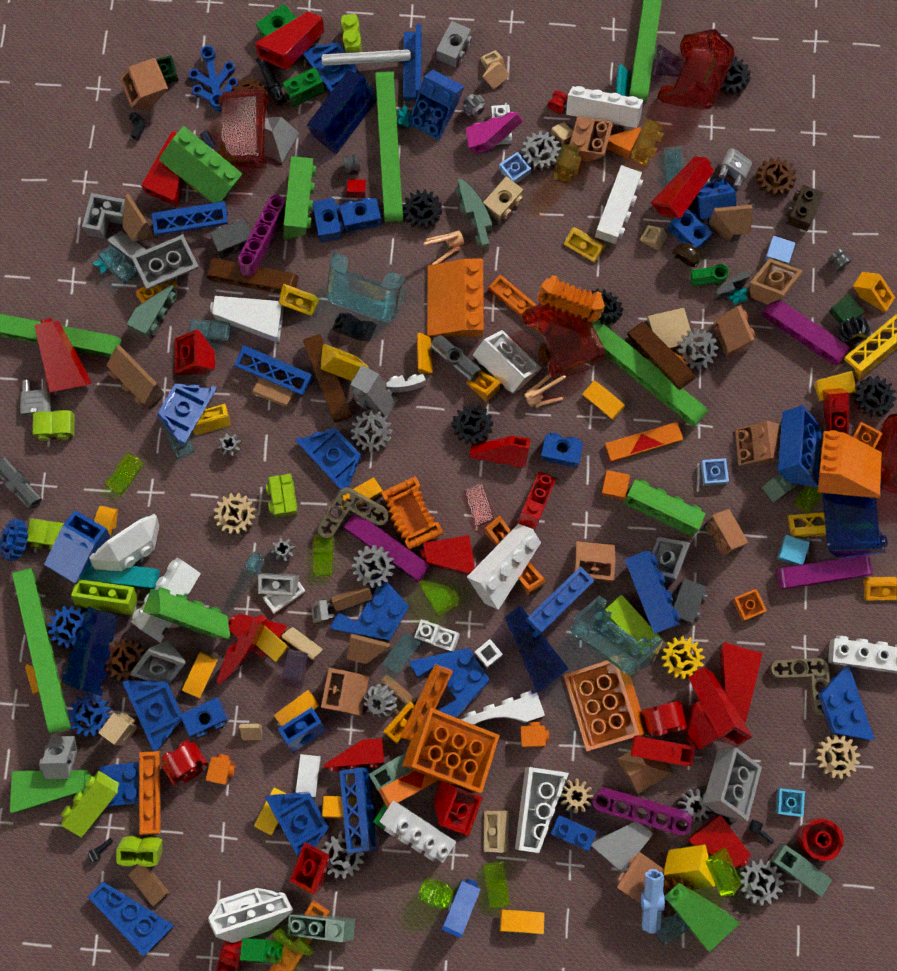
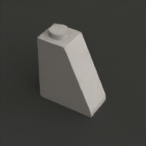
[591,821,653,873]

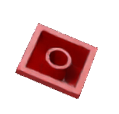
[174,329,216,375]
[684,701,719,750]
[433,781,483,836]
[289,842,330,895]

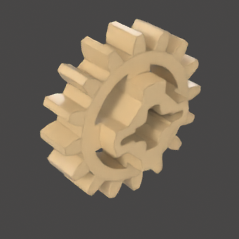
[214,493,256,535]
[815,735,860,779]

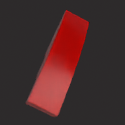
[217,615,268,685]

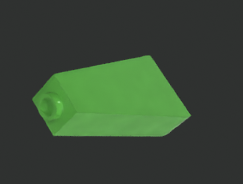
[10,770,92,812]
[664,883,739,952]

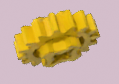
[661,636,705,680]

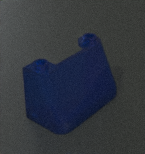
[822,481,888,558]

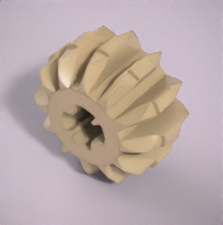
[560,778,594,814]

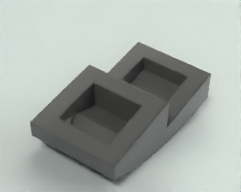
[713,270,750,301]

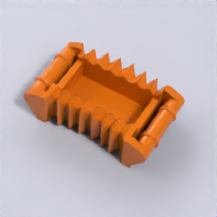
[537,275,605,322]
[381,476,444,550]

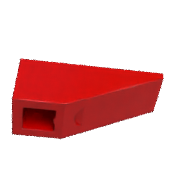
[823,388,849,435]
[469,435,531,468]
[517,472,557,532]
[631,736,696,767]
[323,738,385,772]

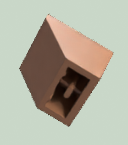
[120,58,168,110]
[569,116,613,162]
[713,305,755,358]
[735,421,781,466]
[706,509,748,556]
[573,541,615,584]
[321,668,369,716]
[617,852,664,904]

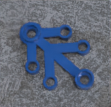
[189,45,238,111]

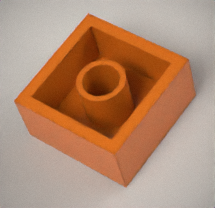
[852,422,882,449]
[601,470,630,500]
[732,589,767,622]

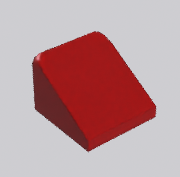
[347,179,366,198]

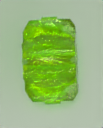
[418,878,454,909]

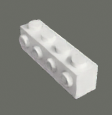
[566,86,643,128]
[595,165,643,244]
[828,636,897,674]
[379,800,456,863]

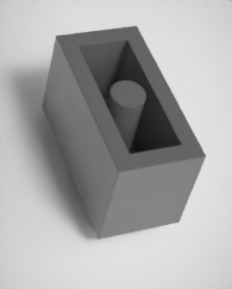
[210,219,251,259]
[672,578,707,625]

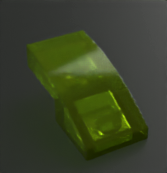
[105,452,144,496]
[313,535,334,576]
[483,861,510,909]
[272,928,315,956]

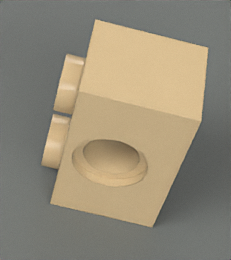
[483,176,523,223]
[99,712,138,746]

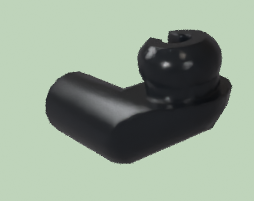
[129,112,145,140]

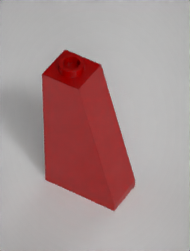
[255,12,325,70]
[141,131,184,208]
[650,156,714,219]
[34,318,92,392]
[720,642,763,723]
[688,667,753,747]

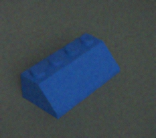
[777,405,822,487]
[625,551,680,634]

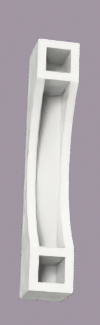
[461,691,545,725]

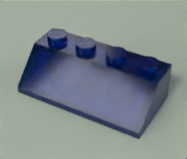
[306,70,377,154]

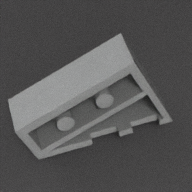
[350,365,398,418]

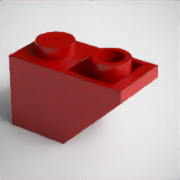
[216,937,250,971]

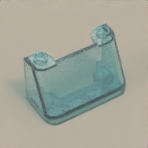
[326,252,406,322]
[570,595,664,675]

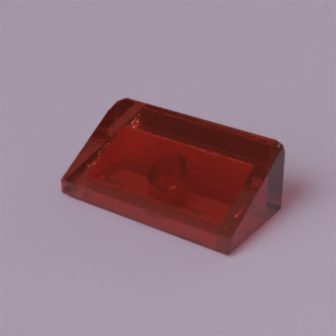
[464,483,494,527]

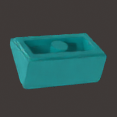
[615,64,630,97]

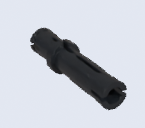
[256,57,286,106]

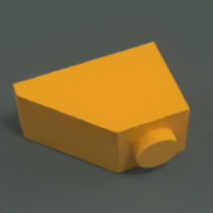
[853,272,895,312]

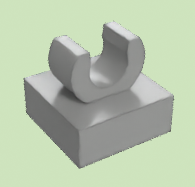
[311,600,334,623]

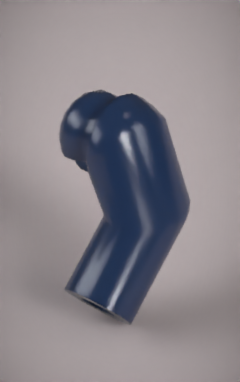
[200,131,216,150]

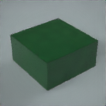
[156,55,179,84]
[829,294,865,324]

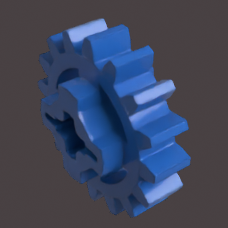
[0,519,28,562]
[47,605,91,648]
[68,693,112,737]

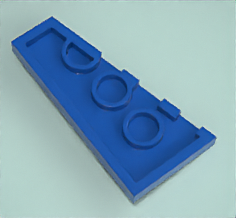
[88,882,175,956]

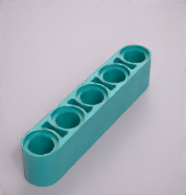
[63,564,160,590]

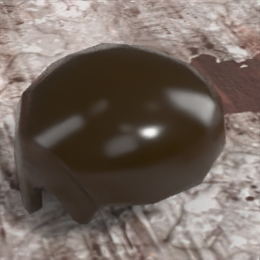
[672,242,701,268]

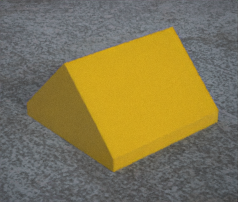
[321,344,369,381]
[663,844,716,889]

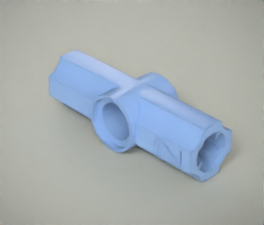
[641,869,665,933]

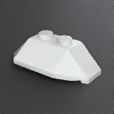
[89,514,159,571]
[208,888,293,943]

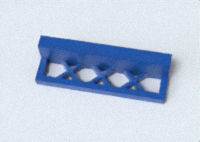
[403,24,422,101]
[151,201,228,236]
[234,345,314,396]
[526,566,595,638]
[339,767,378,854]

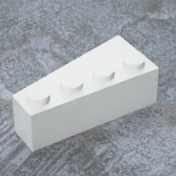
[467,524,541,610]
[131,558,201,643]
[515,767,569,853]

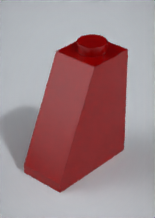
[420,535,475,575]
[228,613,289,660]
[686,815,751,868]

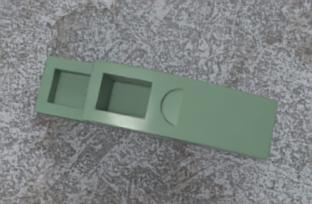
[455,179,492,252]

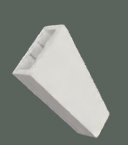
[210,296,284,343]

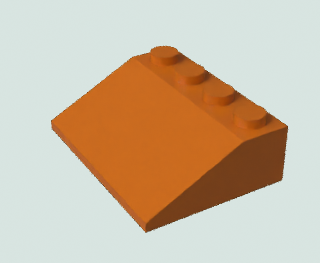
[427,259,484,337]
[818,430,882,498]
[563,656,647,751]
[402,708,500,794]

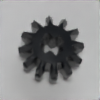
[837,316,871,346]

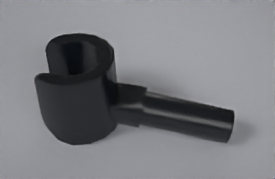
[749,820,774,844]
[88,838,113,862]

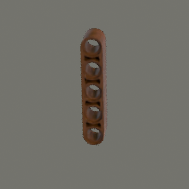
[206,258,299,294]
[627,322,696,390]
[303,334,352,423]

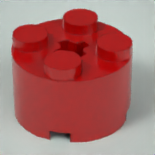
[642,700,687,737]
[161,740,208,786]
[797,818,844,861]

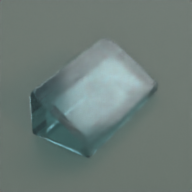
[383,632,421,675]

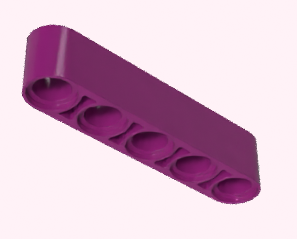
[238,195,286,276]
[762,299,849,365]
[343,513,431,582]
[776,555,874,590]
[593,788,693,835]

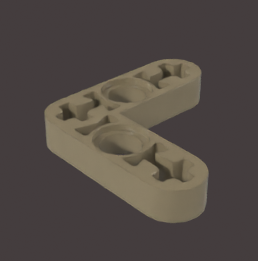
[318,487,388,538]
[769,658,830,717]

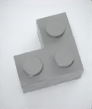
[82,193,125,239]

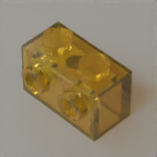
[630,118,664,165]
[553,144,582,184]

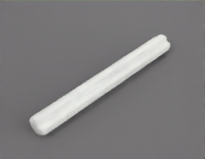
[321,50,411,66]

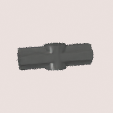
[430,335,482,383]
[0,457,42,510]

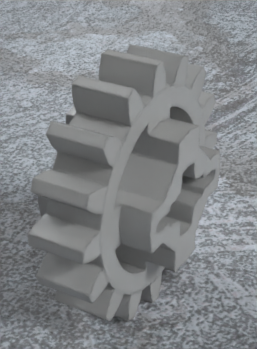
[521,131,561,171]
[676,328,718,370]
[351,410,393,452]
[352,545,395,588]
[321,833,365,879]
[738,859,784,905]

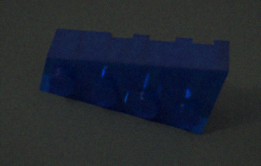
[505,605,569,693]
[61,607,118,696]

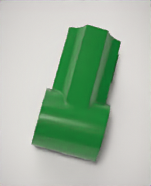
[690,264,729,287]

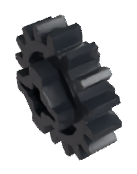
[711,56,751,95]
[402,189,442,230]
[591,289,624,325]
[853,376,896,417]
[452,404,493,446]

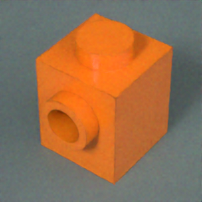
[520,722,549,747]
[206,753,236,785]

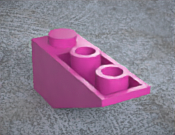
[466,112,523,154]

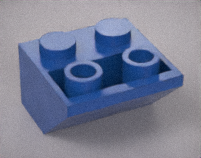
[693,178,736,219]

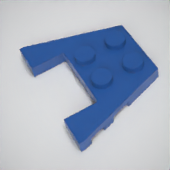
[330,563,409,641]
[409,648,490,718]

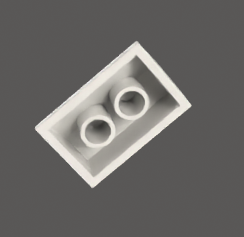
[473,330,542,394]

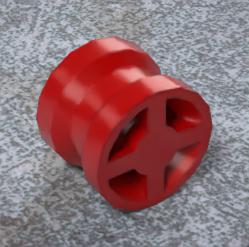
[547,91,568,114]

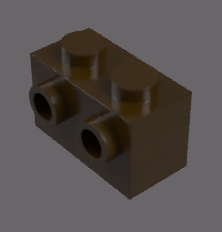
[786,185,824,232]

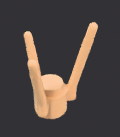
[423,230,464,265]
[524,372,566,408]

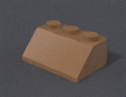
[106,345,165,409]

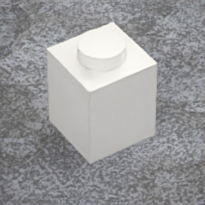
[474,639,503,669]

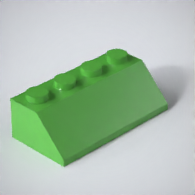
[159,126,243,203]
[283,156,316,240]
[623,479,705,537]
[143,587,230,639]

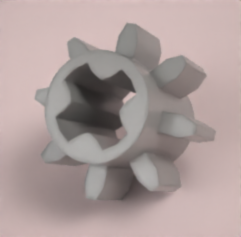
[463,94,485,117]
[218,433,242,458]
[271,538,296,562]

